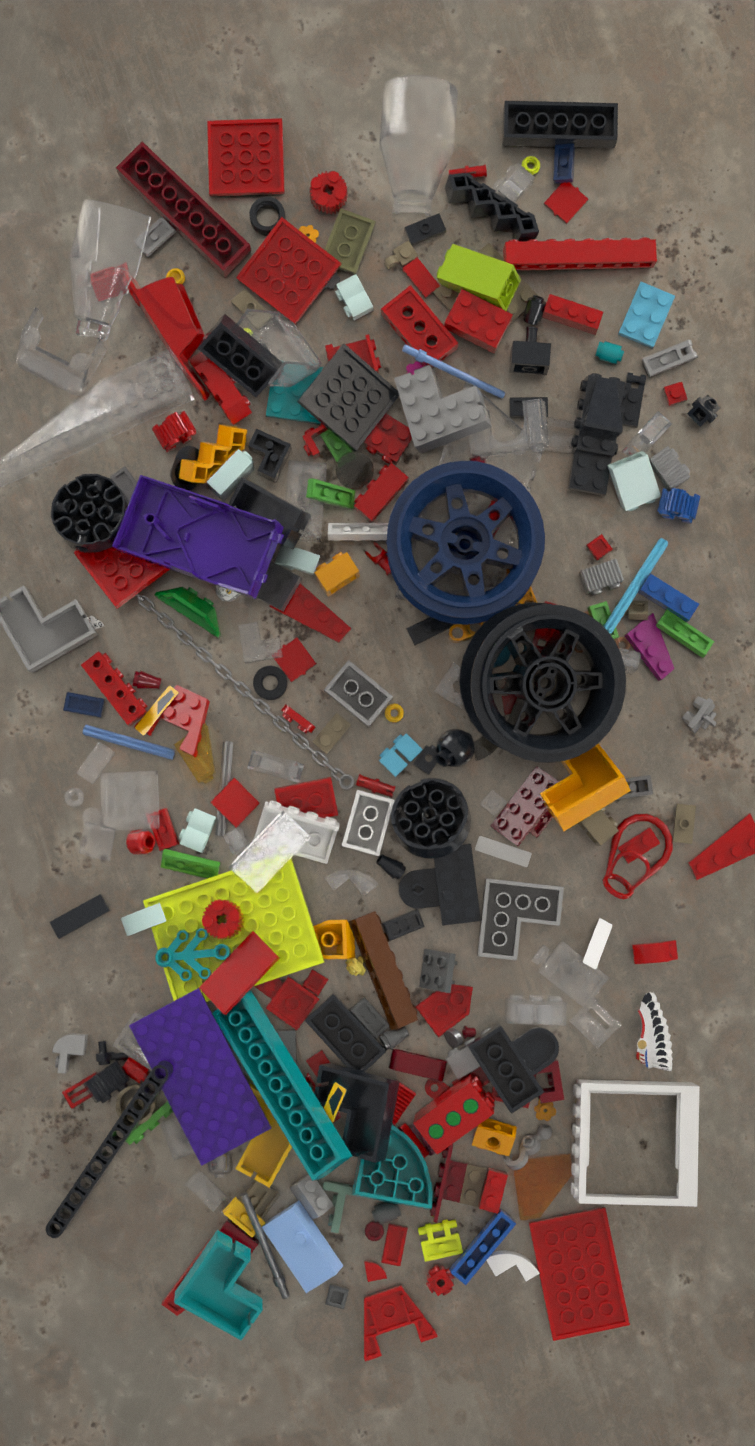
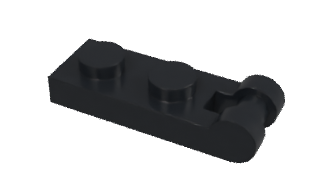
[621,372,646,428]

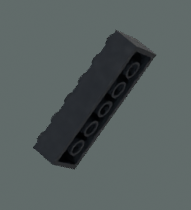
[503,101,618,148]

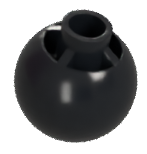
[435,729,475,767]

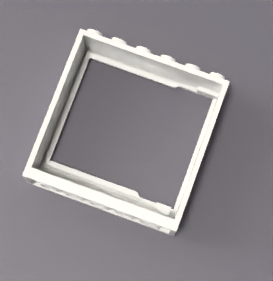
[571,1079,699,1207]

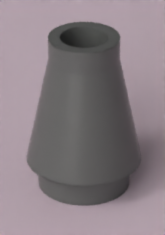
[379,1026,409,1051]

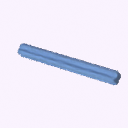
[83,725,175,760]

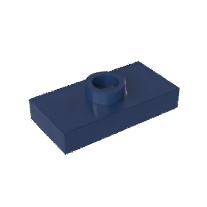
[63,692,105,718]

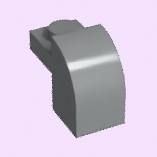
[52,1033,88,1074]

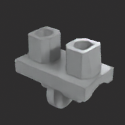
[682,696,717,733]

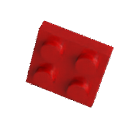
[266,976,320,1030]

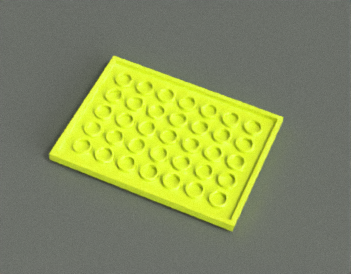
[143,851,325,1002]

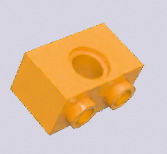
[472,1118,517,1156]

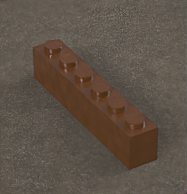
[349,911,418,1030]

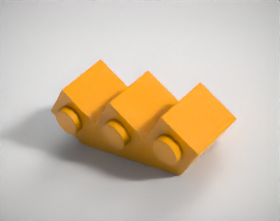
[179,424,247,483]

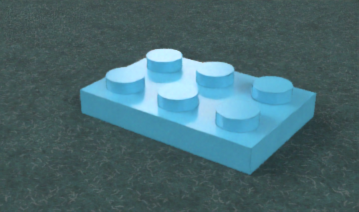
[618,281,675,349]

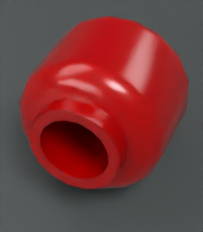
[126,829,155,855]

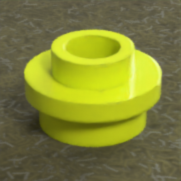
[521,156,540,175]

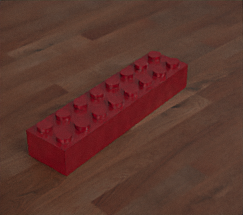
[116,141,251,277]

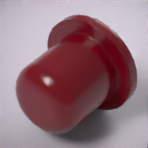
[462,1026,476,1039]

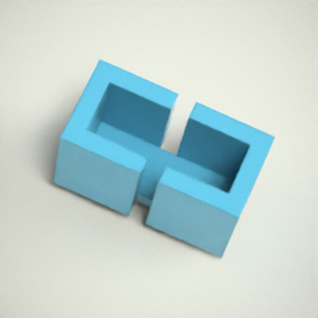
[379,733,423,778]

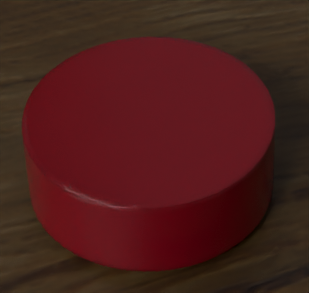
[365,1220,384,1241]

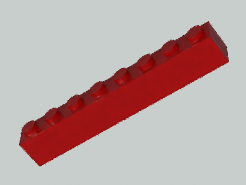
[503,237,657,270]

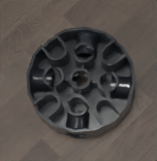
[51,474,128,553]

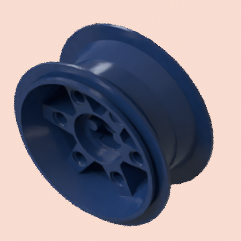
[387,461,545,625]

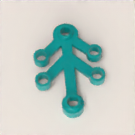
[155,928,230,981]

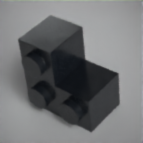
[248,429,292,483]

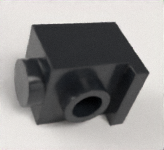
[413,744,438,776]

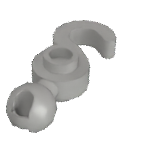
[504,1124,553,1170]

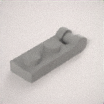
[642,339,698,377]

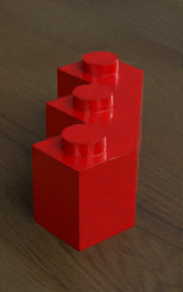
[189,352,252,425]

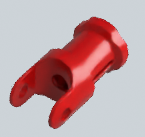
[365,542,391,576]

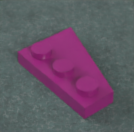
[624,613,675,681]

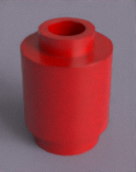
[122,1056,150,1084]

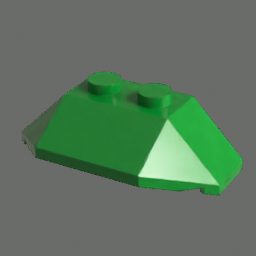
[154,587,221,639]

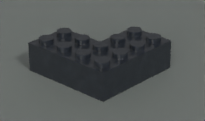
[229,477,312,549]
[314,1063,400,1163]

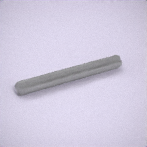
[215,741,233,836]

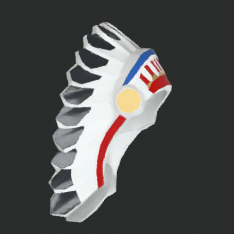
[636,992,673,1071]

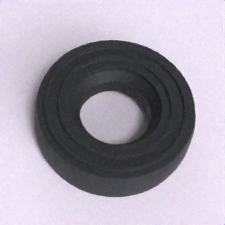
[253,665,288,700]

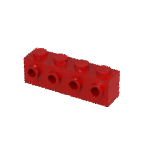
[81,651,148,726]

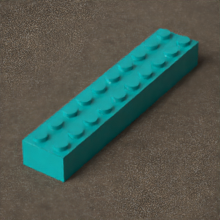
[213,990,352,1181]

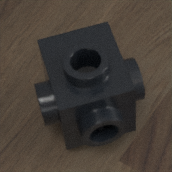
[687,395,721,427]

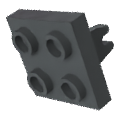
[419,949,458,993]

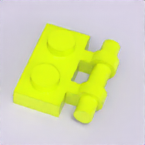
[418,1219,463,1262]

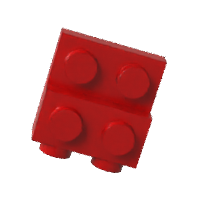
[364,414,412,465]

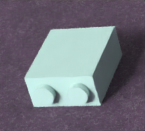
[207,449,255,502]
[607,451,661,511]

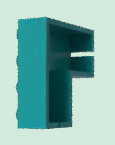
[174,1230,263,1341]

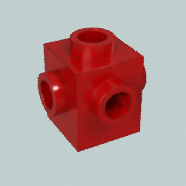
[426,1264,455,1296]

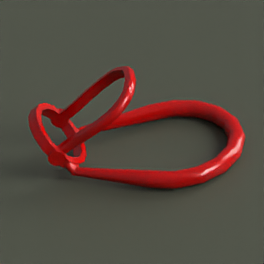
[602,814,673,899]

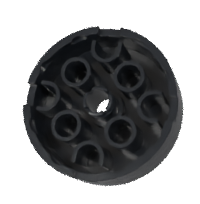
[391,778,471,859]

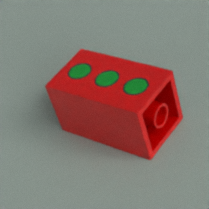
[413,1073,495,1155]

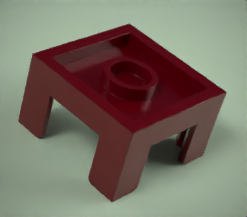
[537,1059,564,1104]

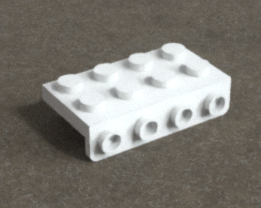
[253,801,339,864]

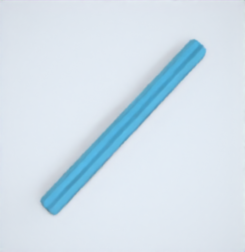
[603,538,668,634]

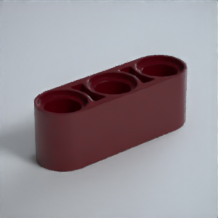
[388,1049,447,1081]

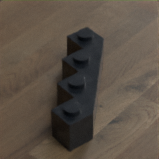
[445,173,539,242]

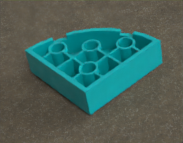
[352,1125,433,1210]

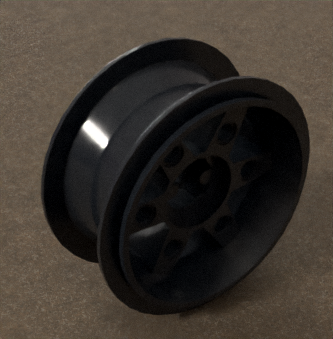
[459,602,626,763]

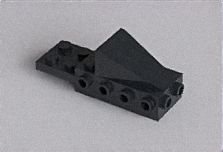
[568,373,627,496]

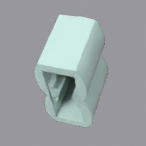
[335,274,374,321]
[178,809,217,853]

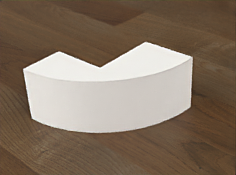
[486,1250,540,1281]

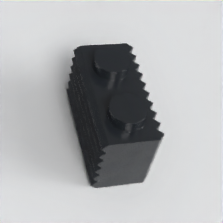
[83,1061,130,1104]

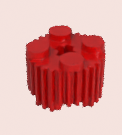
[310,171,348,215]
[152,411,196,453]
[202,899,244,939]

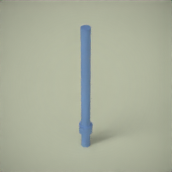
[402,344,505,399]

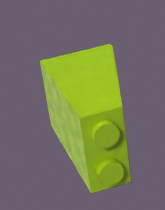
[437,244,521,311]

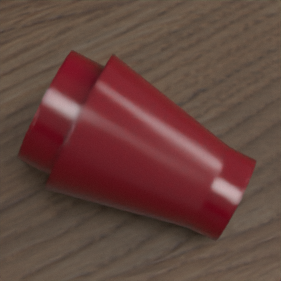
[132,670,161,689]

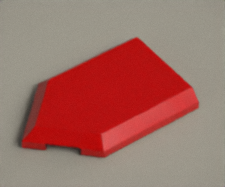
[415,984,473,1038]

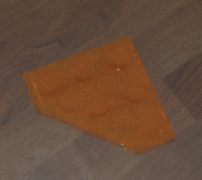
[512,1153,572,1220]

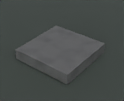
[257,562,302,612]

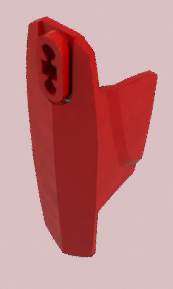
[121,270,210,401]

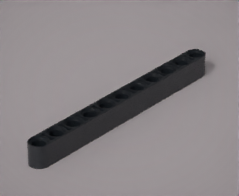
[46,1061,173,1238]

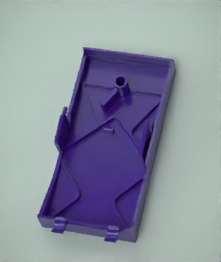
[112,475,284,599]

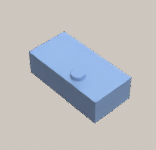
[262,1200,343,1293]

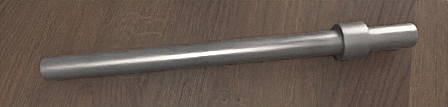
[240,1192,290,1299]

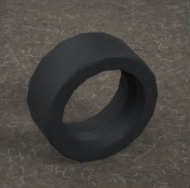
[249,197,285,235]

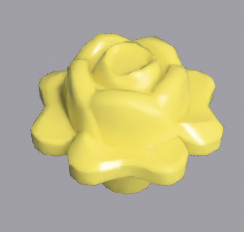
[345,956,366,976]

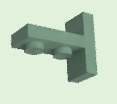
[323,1179,353,1233]

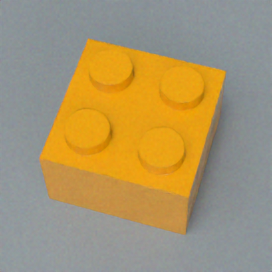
[314,552,360,597]

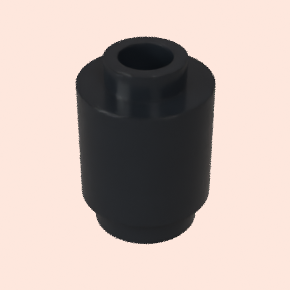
[523,295,546,325]

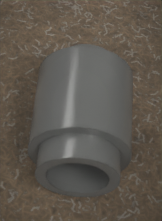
[372,1202,402,1225]

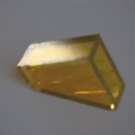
[173,723,216,784]

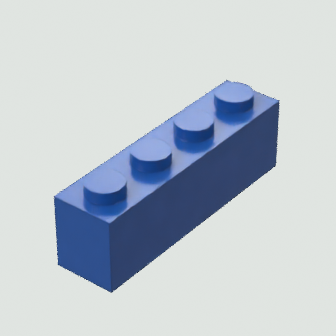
[450,1208,516,1285]

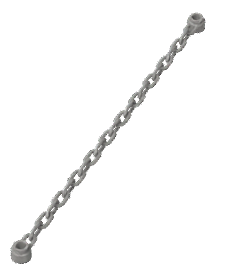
[136,594,354,790]

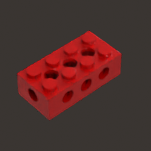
[381,285,458,368]

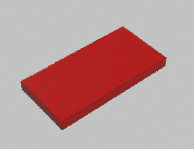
[199,931,280,1015]

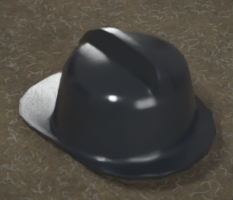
[170,446,199,491]

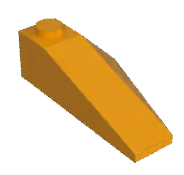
[313,920,355,959]

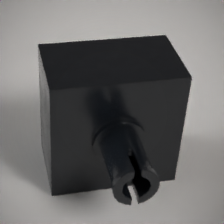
[509,327,551,375]

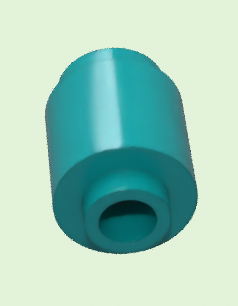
[595,341,624,364]

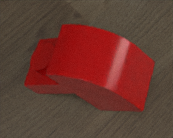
[632,940,678,964]

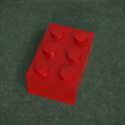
[444,289,513,354]

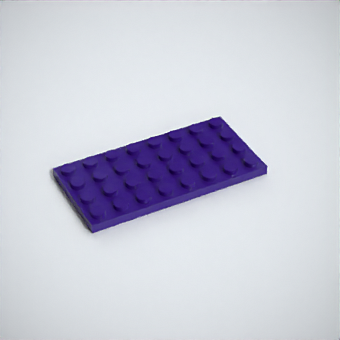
[129,988,272,1166]

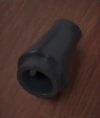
[376,854,406,880]

